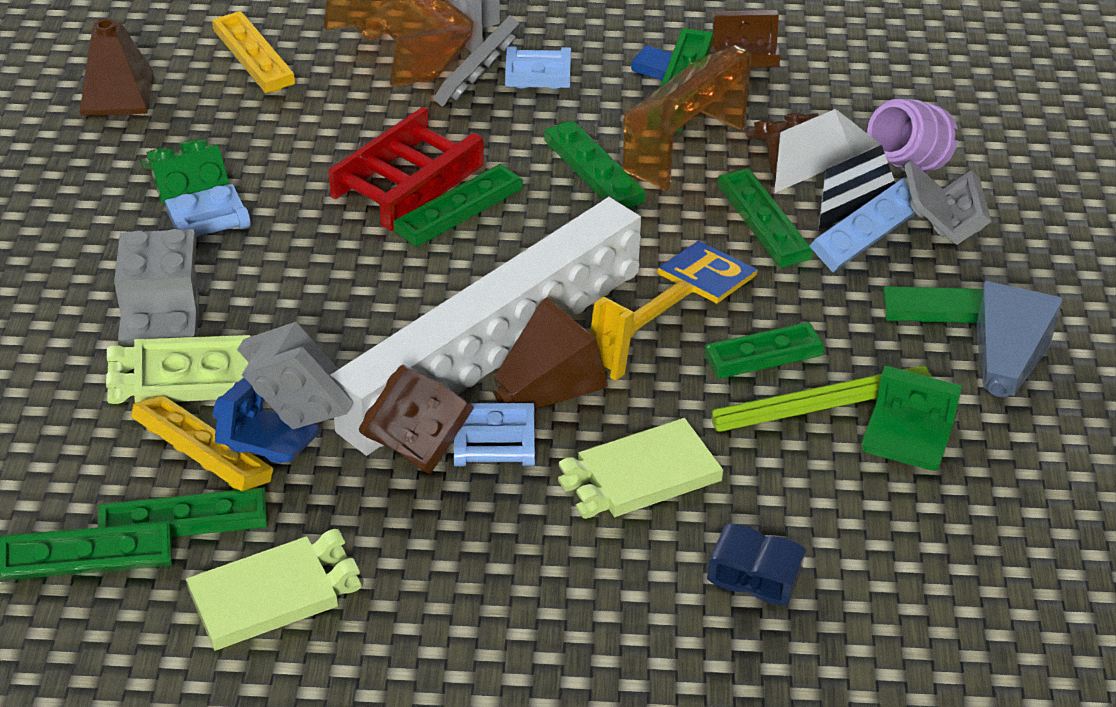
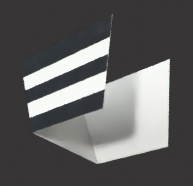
[774,109,895,230]

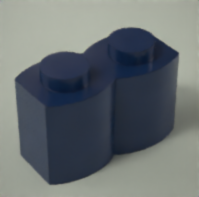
[707,524,806,605]

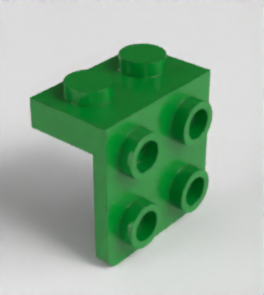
[140,138,229,204]
[861,366,963,471]

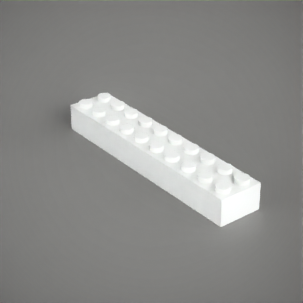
[330,197,641,456]

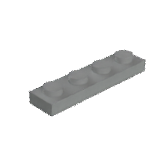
[433,15,520,107]

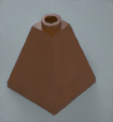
[80,19,153,116]
[493,297,608,409]

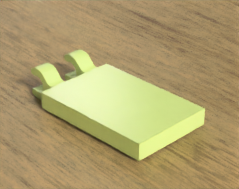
[106,335,250,404]
[558,418,723,519]
[186,529,362,651]

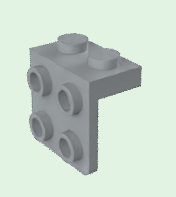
[904,160,992,245]

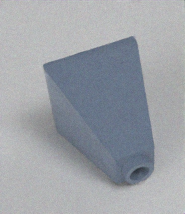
[976,281,1062,397]

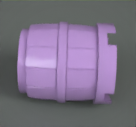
[867,99,958,172]

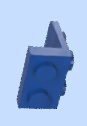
[213,378,319,463]

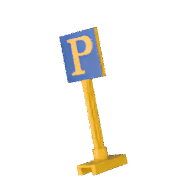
[590,241,758,381]

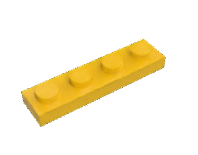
[212,11,295,94]
[131,395,273,492]

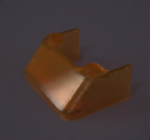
[323,0,474,87]
[623,45,751,191]

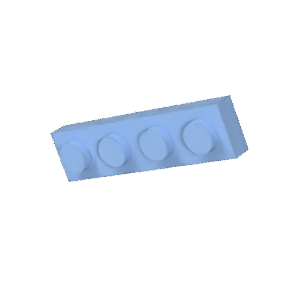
[809,177,916,273]

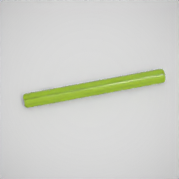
[711,365,931,432]

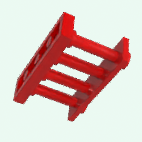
[328,107,484,231]

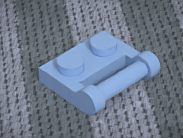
[505,46,571,89]
[165,184,251,237]
[454,403,535,467]

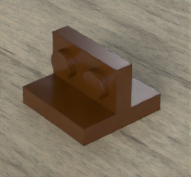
[709,10,780,68]

